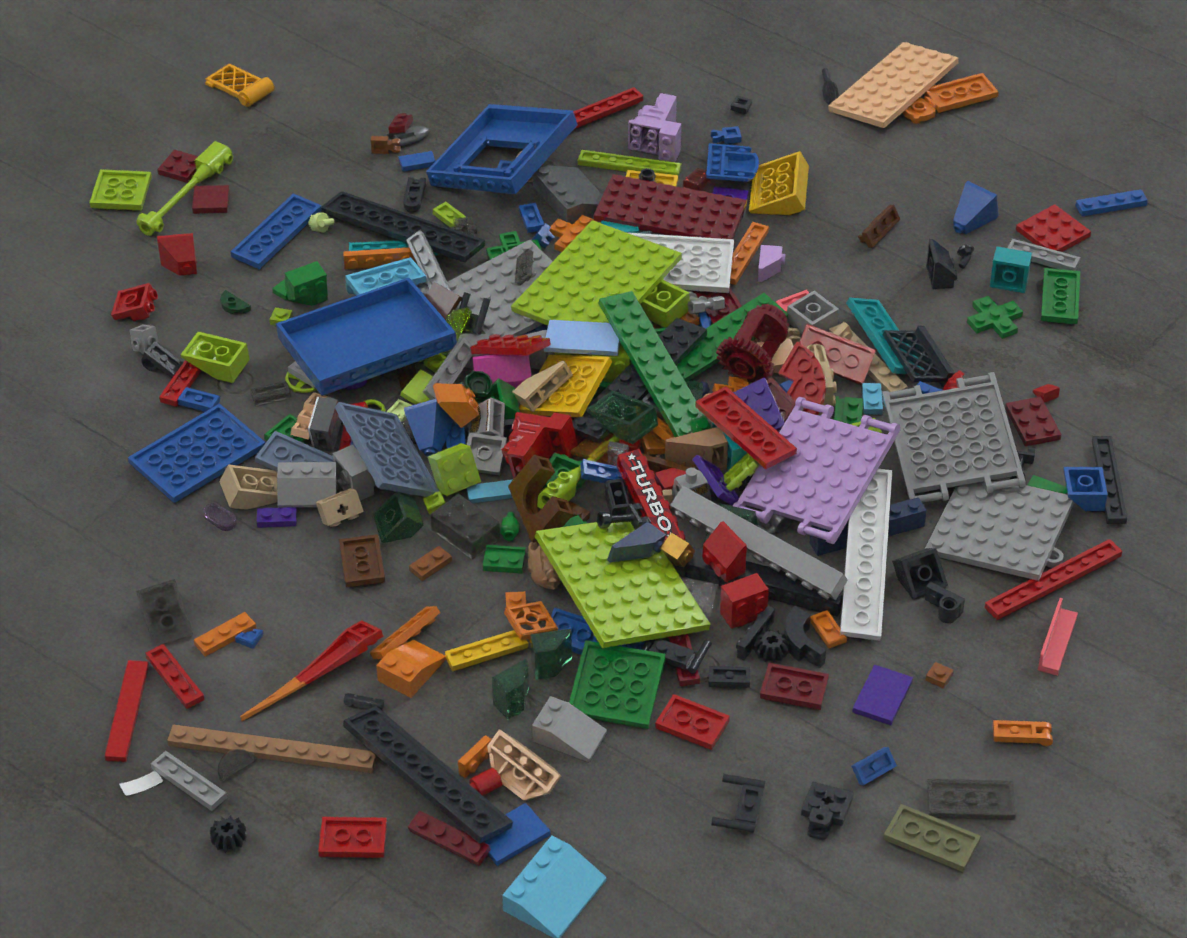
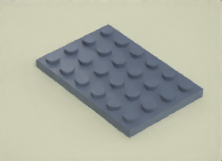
[335,402,439,497]

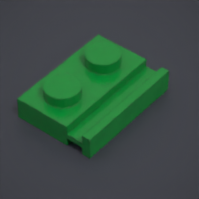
[834,396,863,424]
[483,545,526,574]

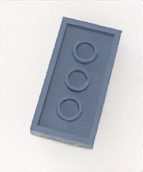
[255,431,333,471]

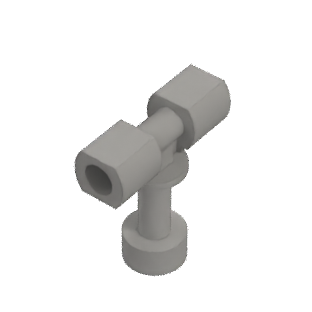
[687,291,725,314]

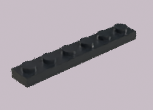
[1092,436,1127,524]

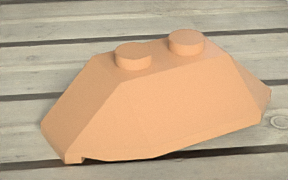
[487,729,561,801]

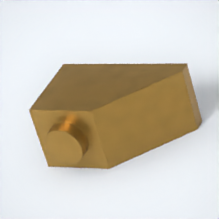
[660,533,695,567]

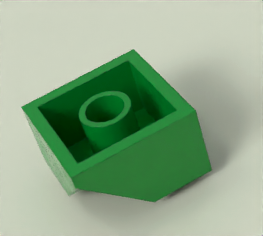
[284,261,328,306]

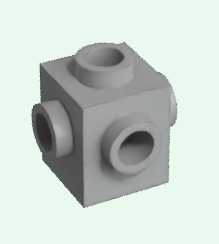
[129,325,159,354]

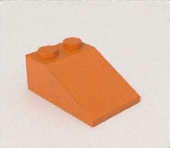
[376,640,446,698]

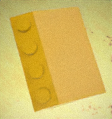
[749,151,809,215]

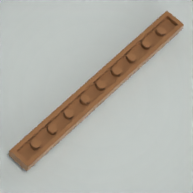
[167,725,377,773]

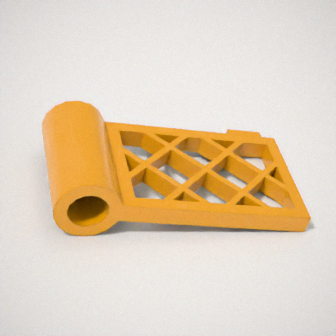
[205,64,275,107]

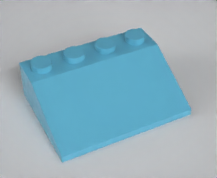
[502,836,607,938]

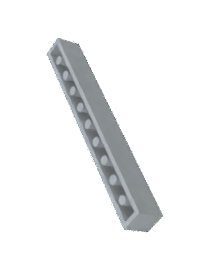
[671,486,848,600]

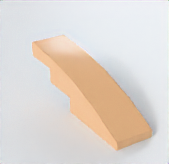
[290,392,329,440]

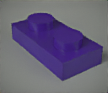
[257,507,297,528]

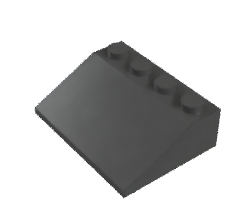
[533,165,603,224]

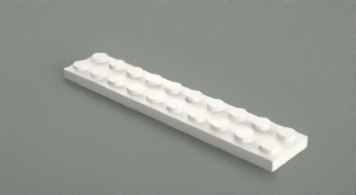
[840,469,892,641]

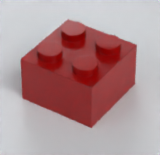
[720,573,768,629]

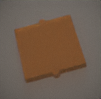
[570,440,615,460]

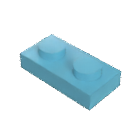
[862,383,883,415]

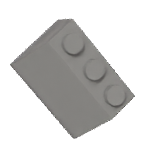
[277,462,337,507]

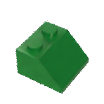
[476,378,520,420]

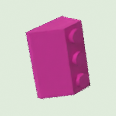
[473,355,531,389]

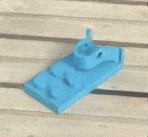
[345,257,426,295]

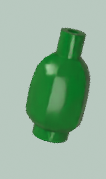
[500,512,520,541]

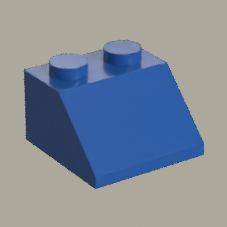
[1063,467,1108,511]

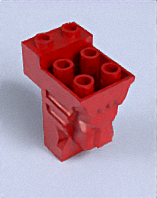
[501,412,578,479]

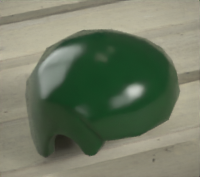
[464,371,493,399]

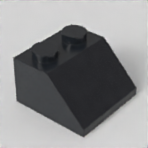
[926,239,957,289]
[892,548,948,599]

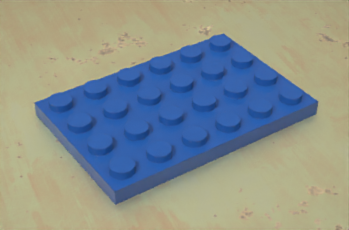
[128,403,266,503]

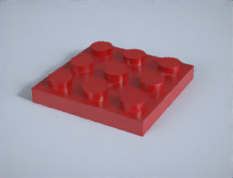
[1016,204,1091,252]

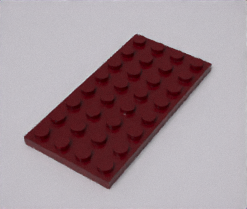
[594,174,747,239]

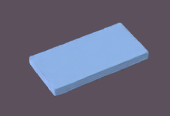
[544,320,620,356]

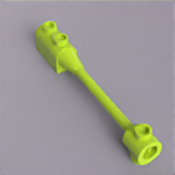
[136,141,233,236]
[537,416,640,509]

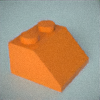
[433,383,479,428]

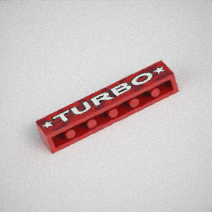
[617,449,685,543]

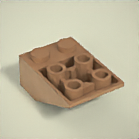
[665,427,728,471]

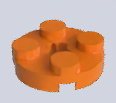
[902,96,936,124]

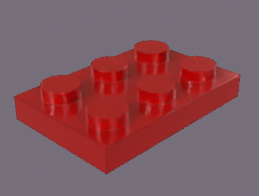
[655,694,730,750]
[318,817,387,858]

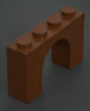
[508,455,573,544]

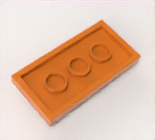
[924,73,998,113]

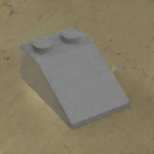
[532,696,607,762]

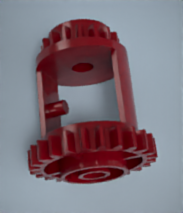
[716,304,789,384]

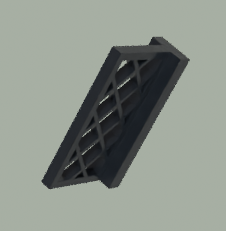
[883,326,955,387]

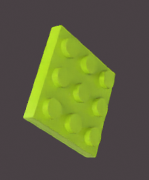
[89,169,152,210]

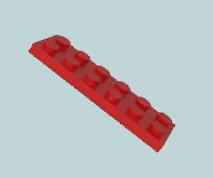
[695,387,797,469]

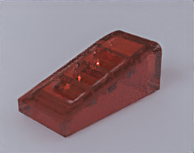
[683,168,710,191]

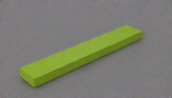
[578,150,681,177]

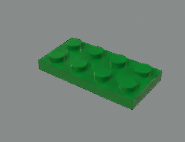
[1041,268,1080,324]

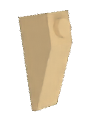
[513,361,573,412]

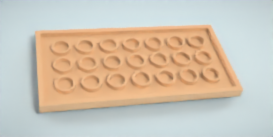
[828,42,959,128]

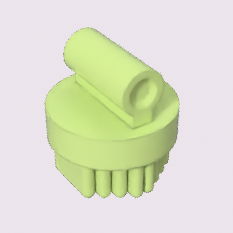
[308,213,335,232]

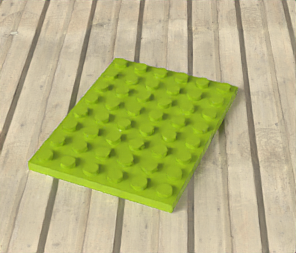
[511,220,682,325]
[535,517,711,648]

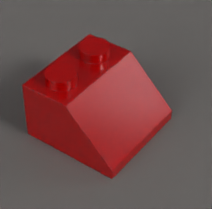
[702,521,747,582]

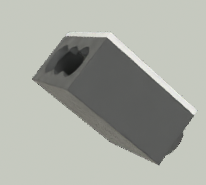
[308,397,342,451]

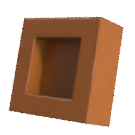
[925,662,954,689]

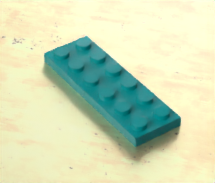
[846,298,925,375]

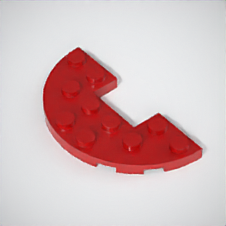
[779,342,826,415]

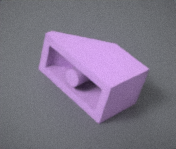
[758,245,785,282]

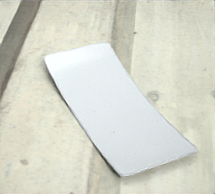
[120,771,163,795]

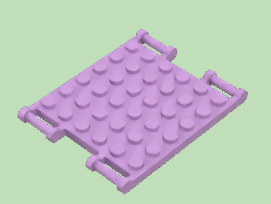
[732,397,900,544]

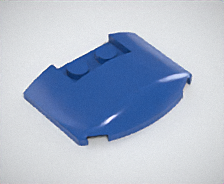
[706,143,759,182]

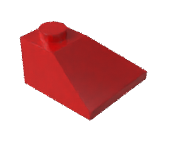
[157,233,197,276]

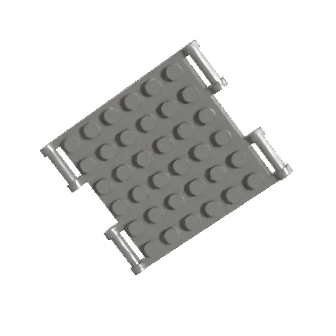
[882,372,1026,503]

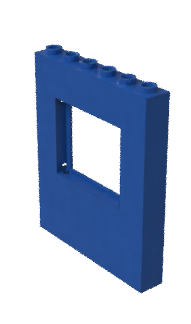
[426,104,577,194]

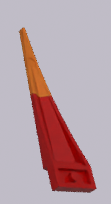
[240,620,384,721]

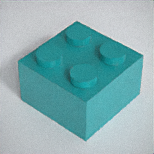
[990,247,1032,293]

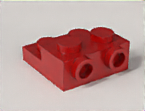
[111,283,158,321]

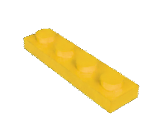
[445,630,528,671]

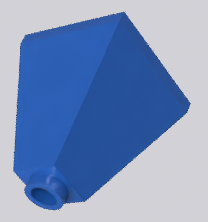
[953,181,999,234]
[404,399,454,457]

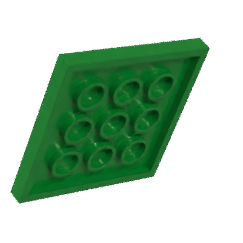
[569,640,666,729]

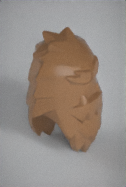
[528,542,561,590]

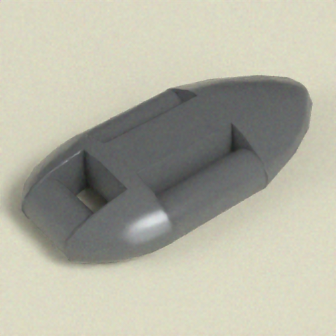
[384,126,430,146]

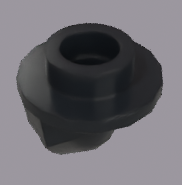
[957,244,974,269]

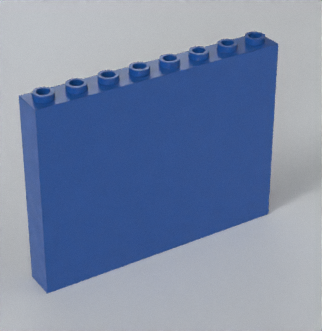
[276,277,457,396]

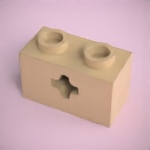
[316,488,364,527]

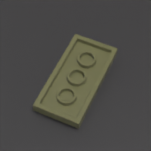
[883,804,981,872]

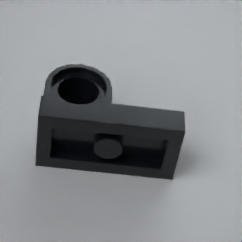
[141,341,183,378]
[925,582,965,623]

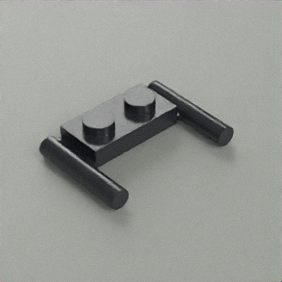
[454,292,491,335]
[641,639,712,674]
[711,774,766,833]

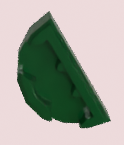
[220,290,251,314]

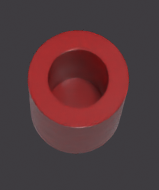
[469,767,502,796]

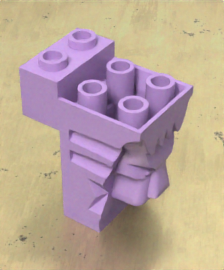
[628,93,681,162]

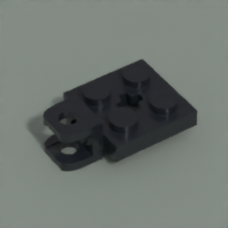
[801,781,854,840]

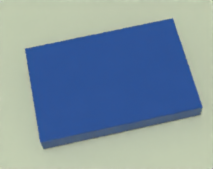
[484,803,550,866]

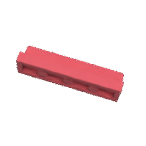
[1038,598,1078,676]

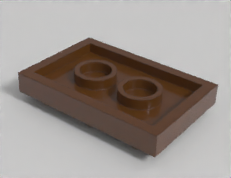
[339,534,385,587]

